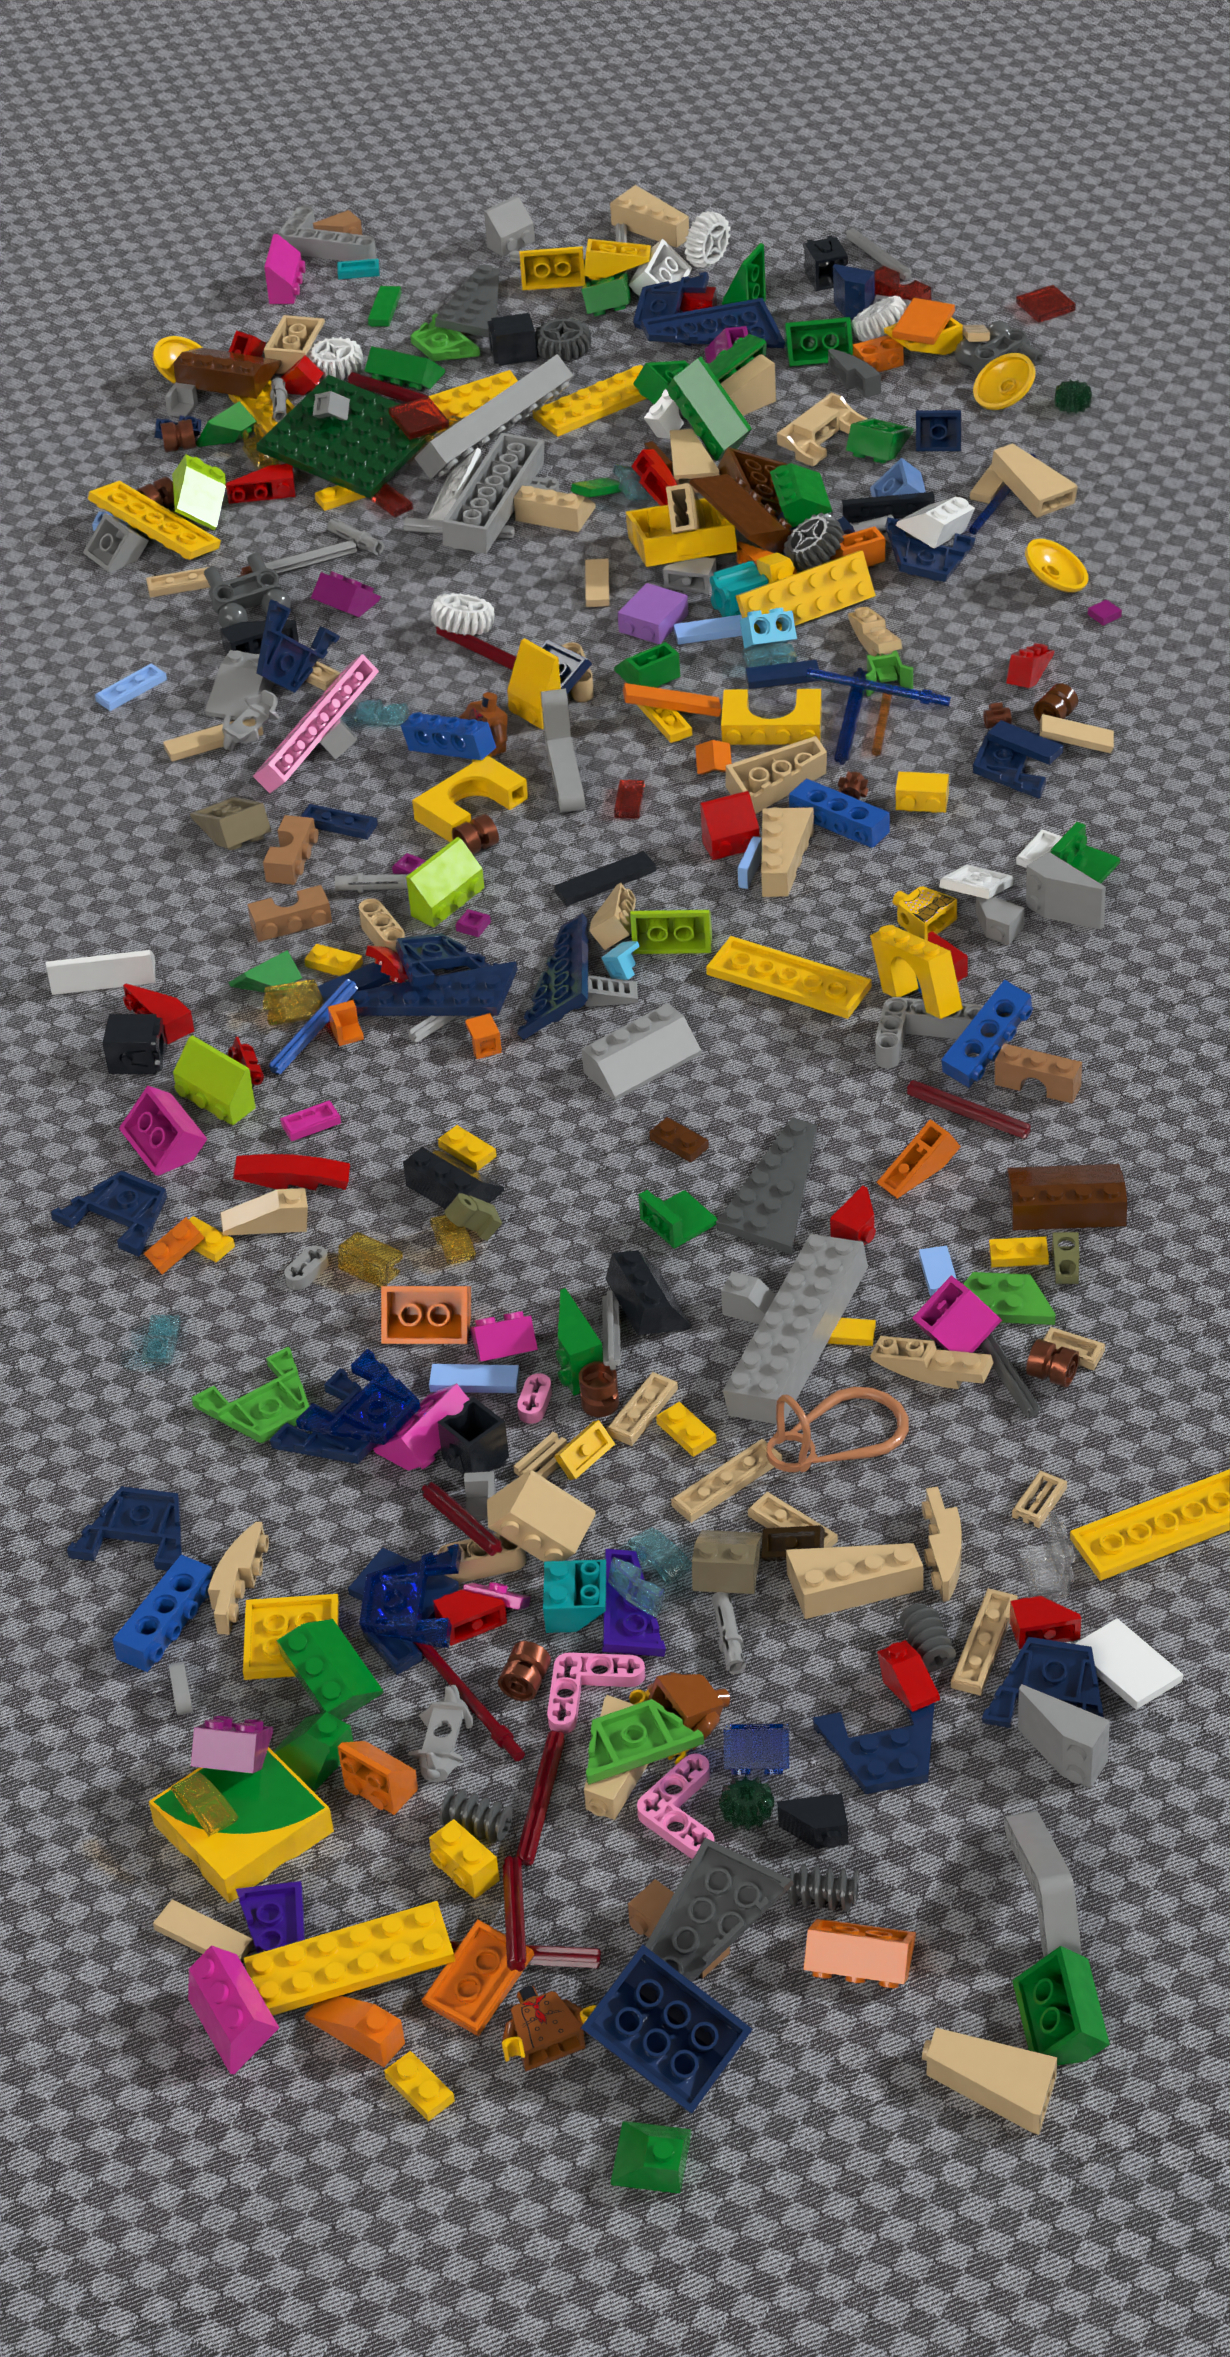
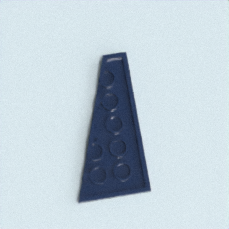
[641,298,785,349]
[517,913,588,1040]
[349,961,518,1016]

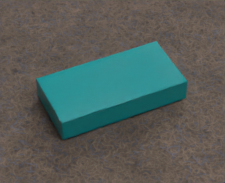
[337,259,380,280]

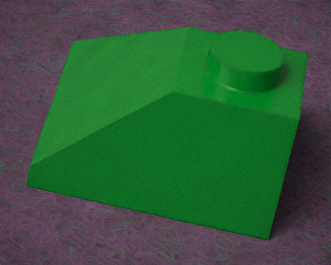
[195,401,256,447]
[228,950,302,994]
[273,1712,353,1792]
[611,2121,691,2194]

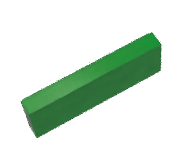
[368,286,402,327]
[571,477,626,498]

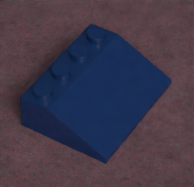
[580,1944,753,2114]

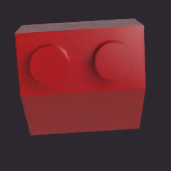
[700,791,760,860]

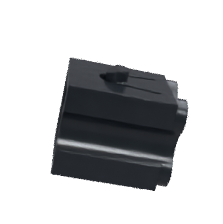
[803,236,848,291]
[487,313,537,366]
[102,1014,167,1074]
[438,1397,509,1475]

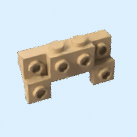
[777,393,867,466]

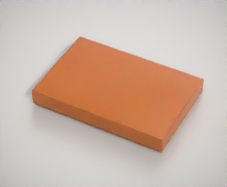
[892,298,955,345]
[421,1919,534,2037]

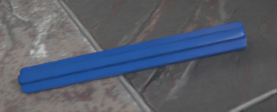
[269,979,358,1075]

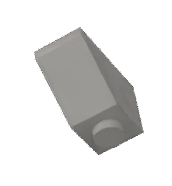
[663,557,716,594]
[976,896,1024,945]
[721,1271,776,1325]

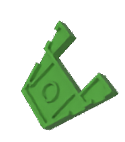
[191,1347,311,1444]

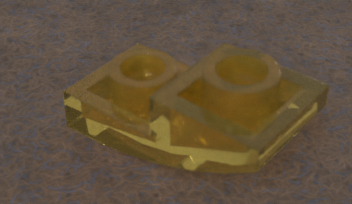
[430,1215,476,1265]
[171,1772,238,1837]

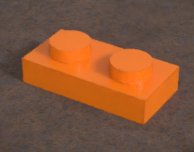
[144,1217,205,1275]

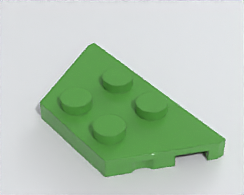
[410,313,480,361]
[963,1272,1055,1325]
[586,1699,704,1785]

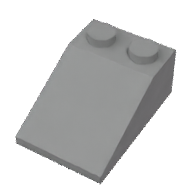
[205,650,275,720]
[1026,852,1106,930]
[1018,1684,1110,1788]

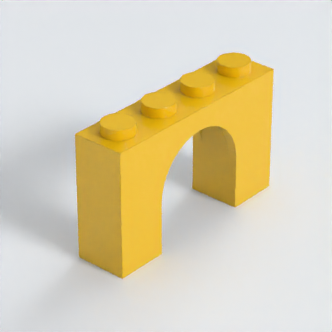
[721,689,822,745]
[412,755,528,842]
[870,925,963,1019]

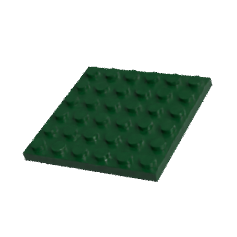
[256,375,441,499]

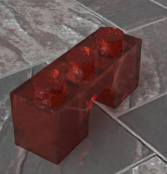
[875,266,931,301]

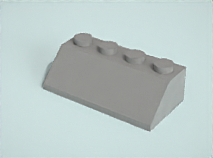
[582,1003,702,1101]

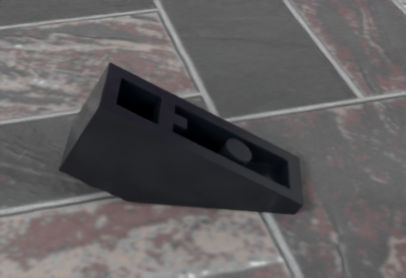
[220,620,299,654]

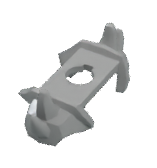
[222,690,280,751]
[408,1685,473,1782]

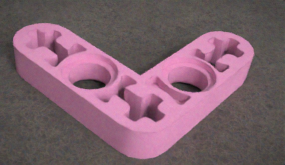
[547,1653,646,1734]
[637,1753,715,1859]

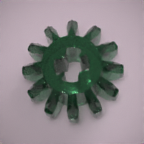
[1054,379,1092,414]
[719,1774,775,1831]

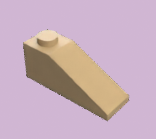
[220,1188,308,1236]

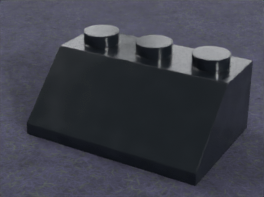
[403,1147,504,1209]
[606,1250,691,1335]

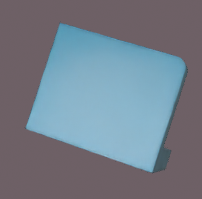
[601,941,640,980]

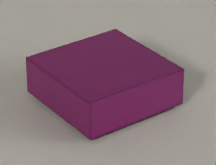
[1088,599,1122,626]
[392,853,426,874]
[455,909,491,938]

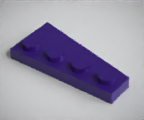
[602,1549,666,1657]
[236,1881,305,1954]

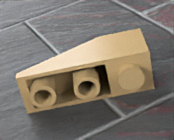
[589,883,636,950]

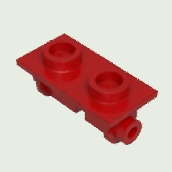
[227,1037,264,1085]

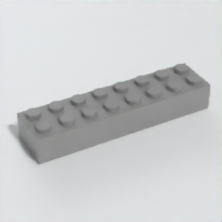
[415,354,573,480]
[443,433,544,554]
[723,1234,868,1424]

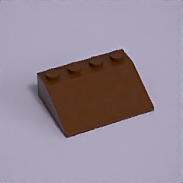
[173,348,281,399]
[718,447,787,517]
[689,474,793,554]
[1007,1164,1127,1230]

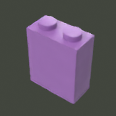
[618,583,688,645]

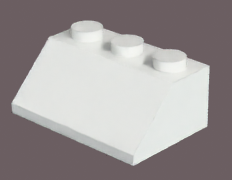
[629,239,692,296]
[896,497,975,548]

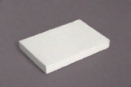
[939,865,1014,899]
[1075,1618,1183,1710]

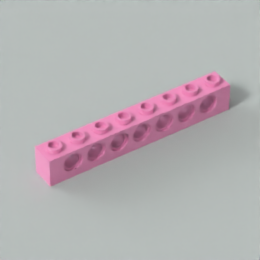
[253,654,379,794]

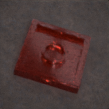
[1016,285,1076,323]
[389,396,449,439]

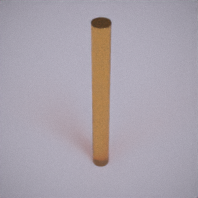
[871,689,893,756]

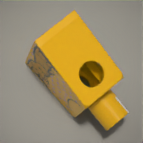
[892,886,957,940]

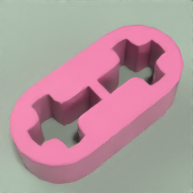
[517,1373,552,1424]

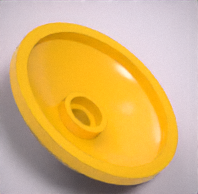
[153,336,203,384]
[973,353,1035,410]
[1025,539,1088,593]

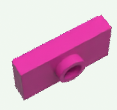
[280,1100,341,1142]
[463,1582,531,1610]

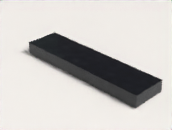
[842,492,935,523]
[554,851,656,906]

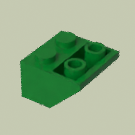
[614,642,680,688]

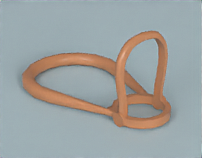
[766,1387,909,1472]

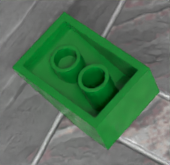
[722,243,766,305]
[581,271,631,316]
[633,360,689,405]
[846,418,914,463]
[556,1288,603,1396]

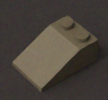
[190,797,271,850]
[692,1530,762,1594]

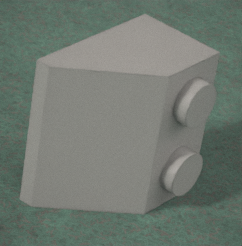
[484,196,535,257]
[83,513,149,573]

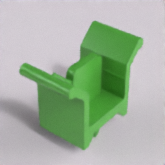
[866,650,913,696]

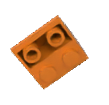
[830,526,885,567]
[338,1741,418,1815]

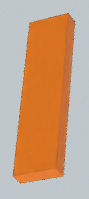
[623,683,722,717]

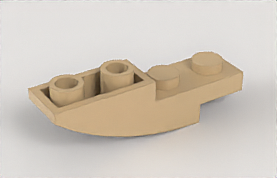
[848,607,902,657]
[870,1336,993,1389]
[922,1486,962,1602]
[208,1522,269,1635]

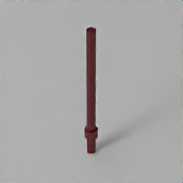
[413,1634,525,1762]

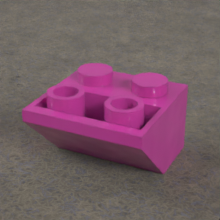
[912,1275,1002,1353]
[469,1311,538,1361]

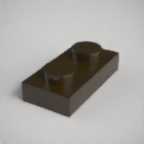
[761,1525,825,1561]

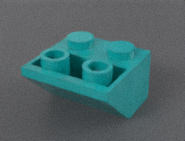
[543,1559,606,1633]

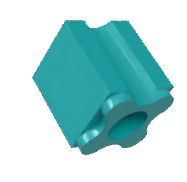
[710,561,769,617]

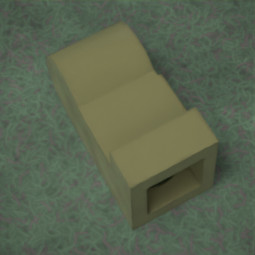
[444,1193,502,1241]
[1052,1232,1080,1284]

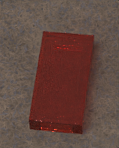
[369,483,413,518]
[614,780,645,818]

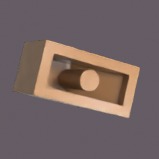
[313,210,362,235]

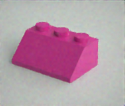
[264,234,305,304]
[119,1085,207,1176]
[373,1383,470,1471]
[188,1945,279,2075]

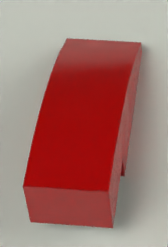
[631,449,677,506]

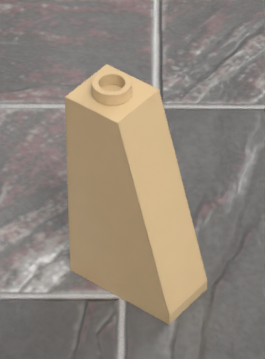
[721,354,776,415]
[670,429,719,493]
[991,443,1078,518]
[666,483,706,534]
[584,1695,648,1820]
[922,2028,1057,2135]

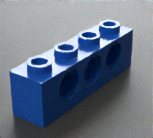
[400,712,497,760]
[789,778,890,848]
[941,980,1033,1088]
[112,1555,213,1672]

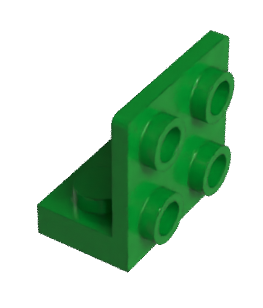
[1051,822,1120,884]
[638,1190,718,1249]

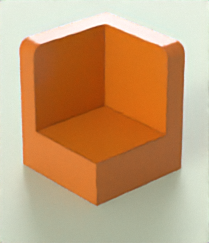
[695,740,732,775]
[328,1000,364,1046]
[465,1013,502,1059]

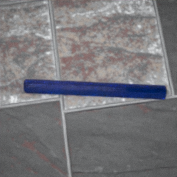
[834,668,868,765]

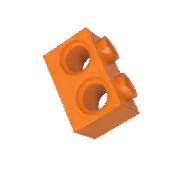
[853,335,904,372]

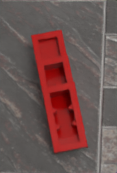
[233,1154,350,1191]

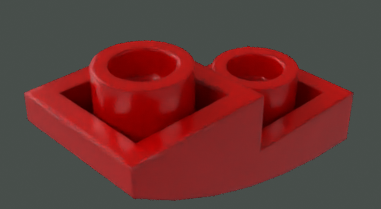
[365,945,409,983]

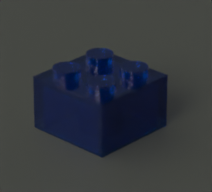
[723,1723,791,1775]

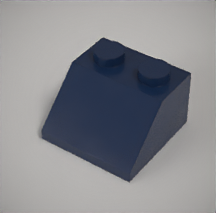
[833,264,875,320]
[916,410,962,451]

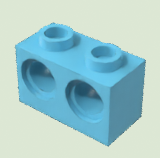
[740,608,797,648]

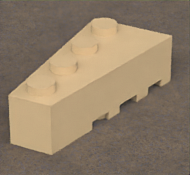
[610,185,689,248]
[725,736,827,814]
[761,807,814,897]
[786,1543,923,1619]

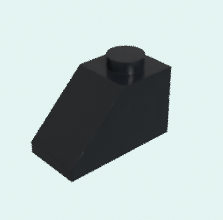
[777,1793,848,1849]

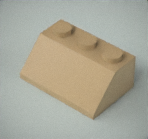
[264,315,325,374]
[513,486,596,532]
[487,1469,595,1562]

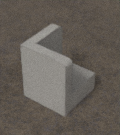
[165,382,198,417]
[313,391,350,421]
[320,719,357,759]
[464,1471,497,1520]

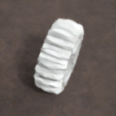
[684,211,730,268]
[851,296,907,342]
[306,337,363,381]
[431,593,494,636]

